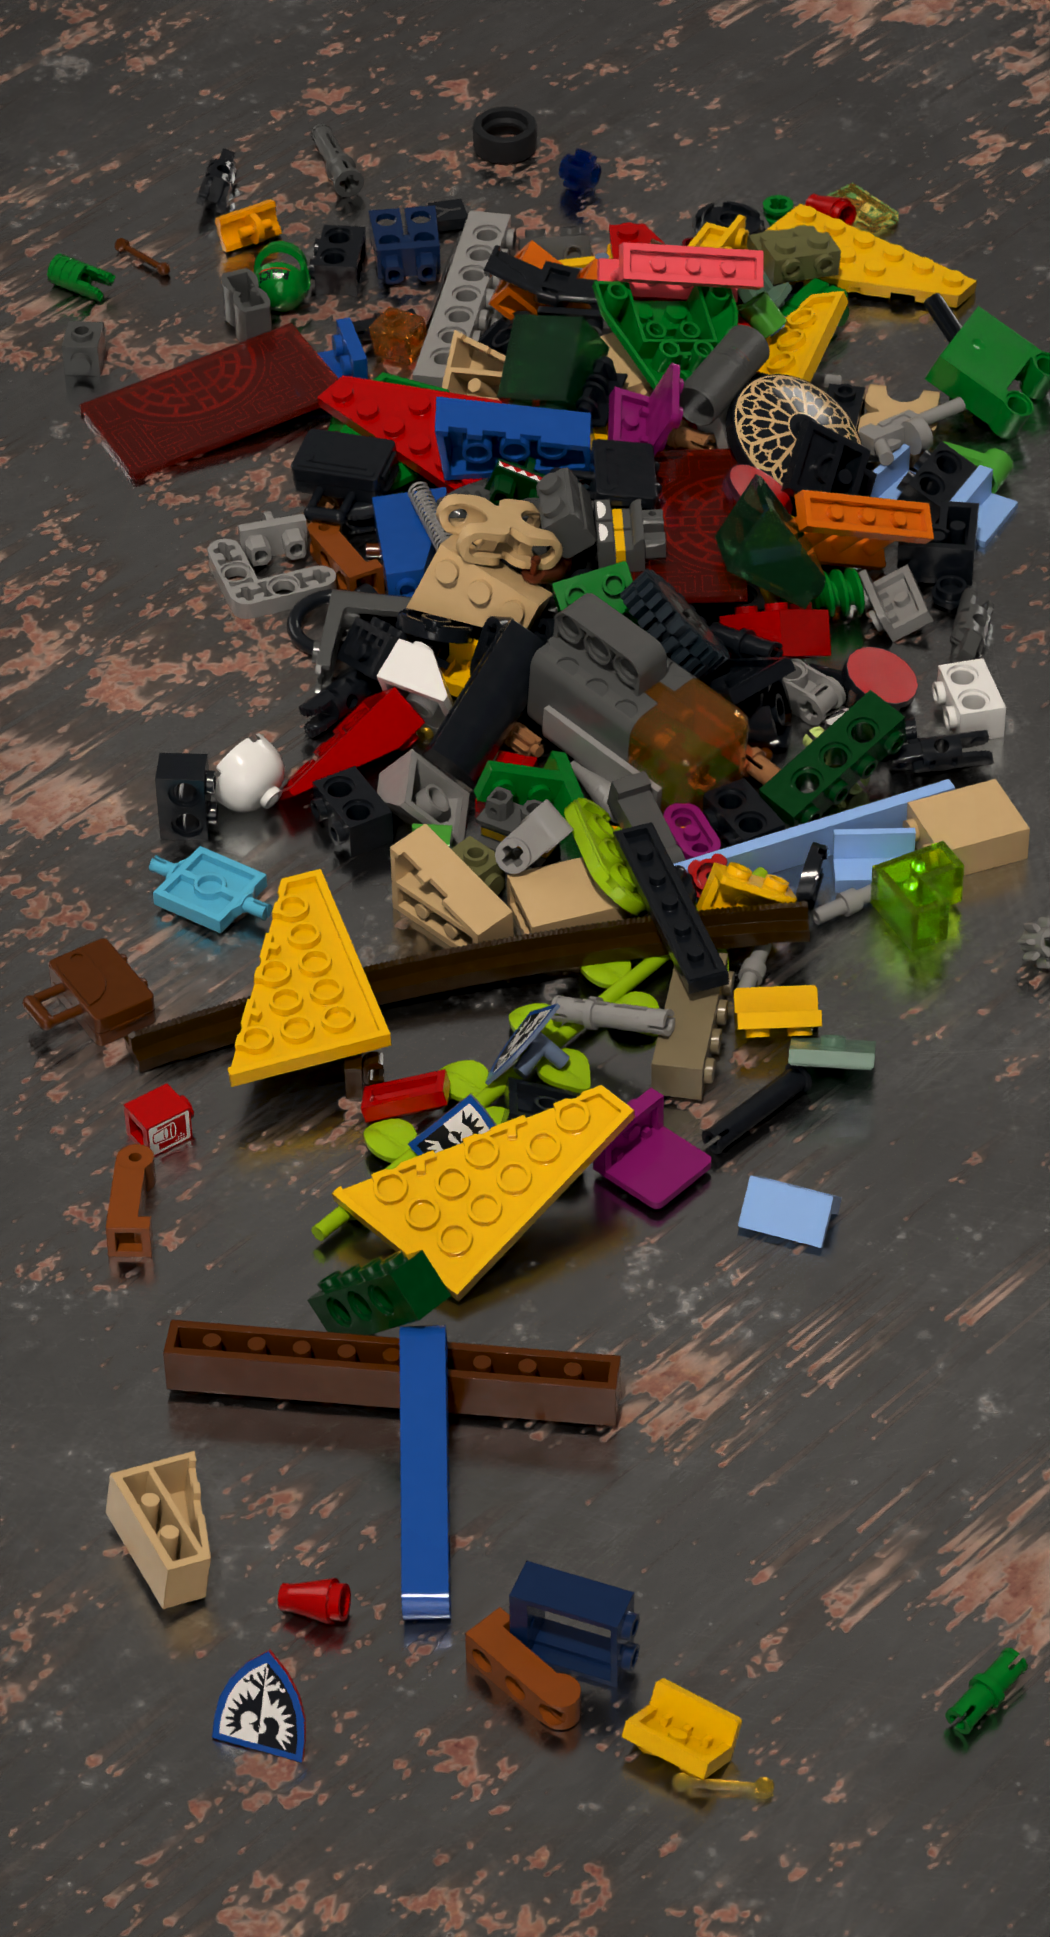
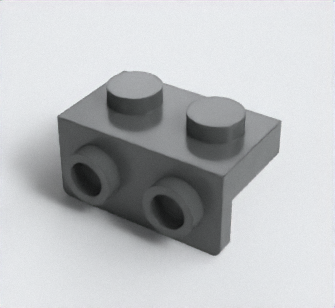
[517,226,591,260]

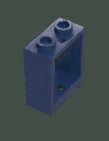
[509,1560,640,1688]

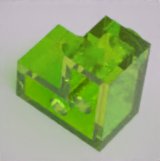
[870,841,964,952]

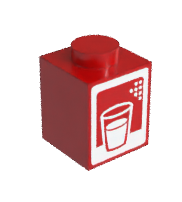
[123,1083,194,1157]

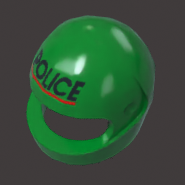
[254,241,310,312]

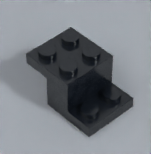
[781,419,877,517]

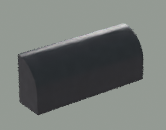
[422,619,546,790]

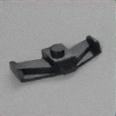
[483,245,598,307]

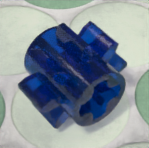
[559,148,601,194]

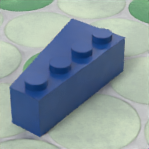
[435,396,595,480]

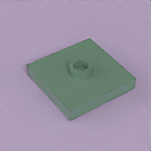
[788,1034,876,1070]

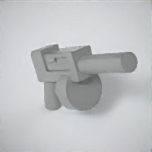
[859,397,965,465]

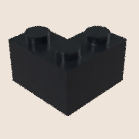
[897,501,979,586]

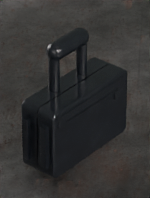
[291,429,400,525]
[550,439,662,520]

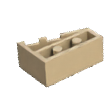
[442,330,554,407]
[406,534,553,631]
[390,823,514,948]
[106,1451,211,1609]

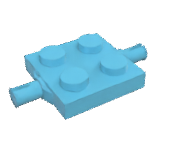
[149,846,272,933]

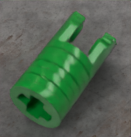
[47,253,116,303]

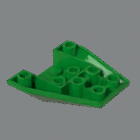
[592,281,738,390]

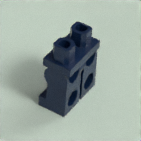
[369,205,441,284]

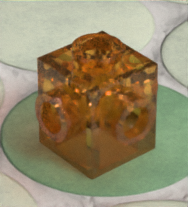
[369,306,427,366]

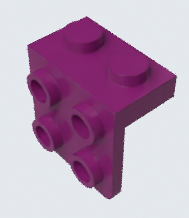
[608,363,684,457]
[593,1088,712,1209]

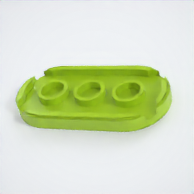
[564,798,648,916]

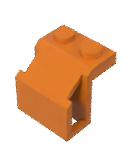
[488,240,597,321]

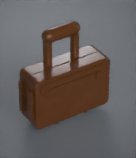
[22,938,156,1046]

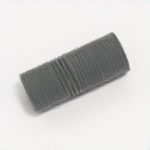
[679,325,770,426]

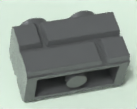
[536,467,597,558]

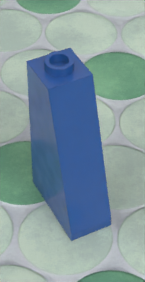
[372,487,447,597]

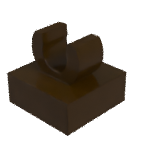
[344,1051,385,1099]

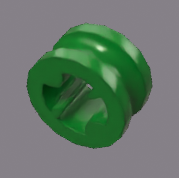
[763,195,794,226]

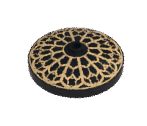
[726,374,862,502]

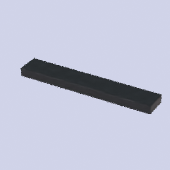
[613,822,729,994]

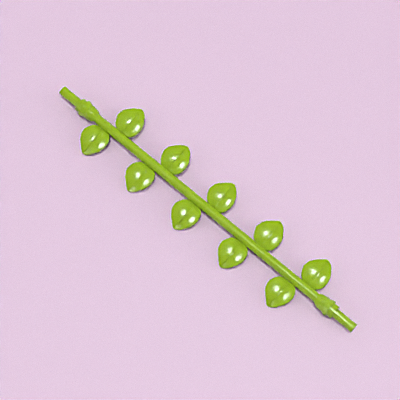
[311,867,768,1241]

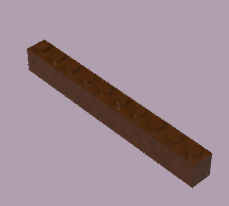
[163,1319,621,1426]

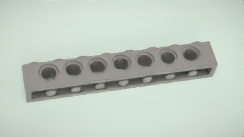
[413,210,517,388]

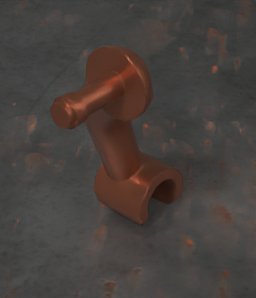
[522,555,574,585]

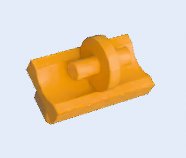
[215,199,282,252]

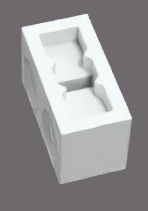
[932,658,1006,740]

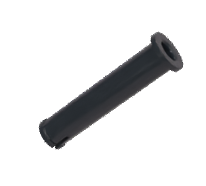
[702,1063,812,1154]

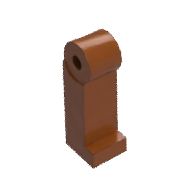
[308,521,385,594]
[106,1144,156,1257]
[465,1607,581,1730]

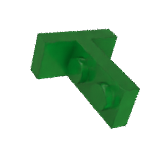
[474,751,584,834]

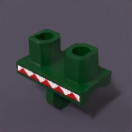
[484,457,545,506]

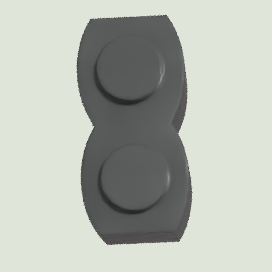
[222,268,272,347]

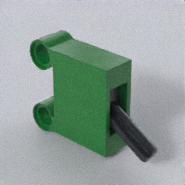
[924,293,1050,439]

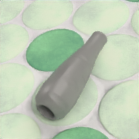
[570,760,619,824]

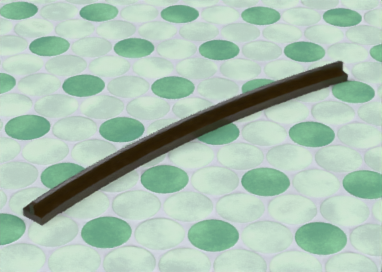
[124,901,810,1073]

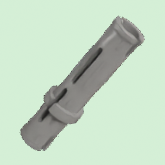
[551,995,675,1036]

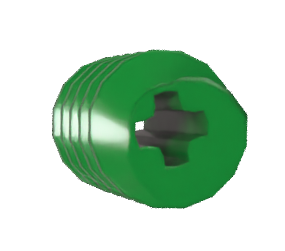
[781,568,865,618]

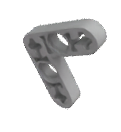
[207,539,337,619]

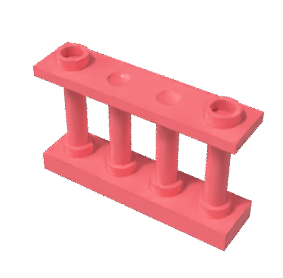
[597,242,764,303]

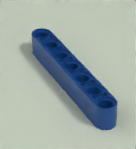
[399,1325,451,1621]

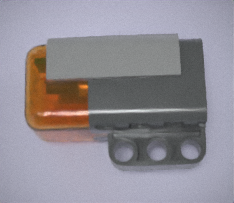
[527,593,750,815]

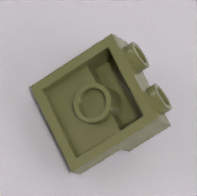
[747,225,841,285]

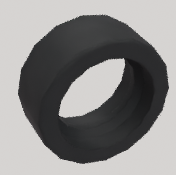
[473,107,537,164]

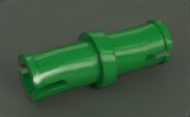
[945,1648,1028,1734]

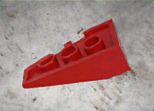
[279,687,425,801]

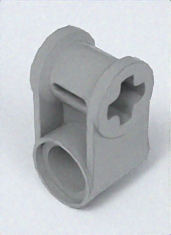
[783,657,846,726]
[495,799,574,874]

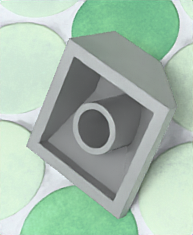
[377,749,470,847]

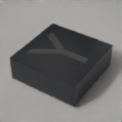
[428,198,468,232]

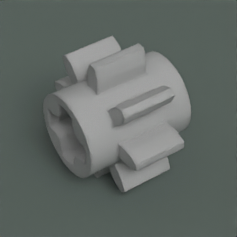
[1017,917,1050,968]

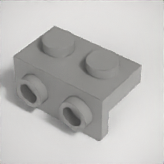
[859,565,934,642]

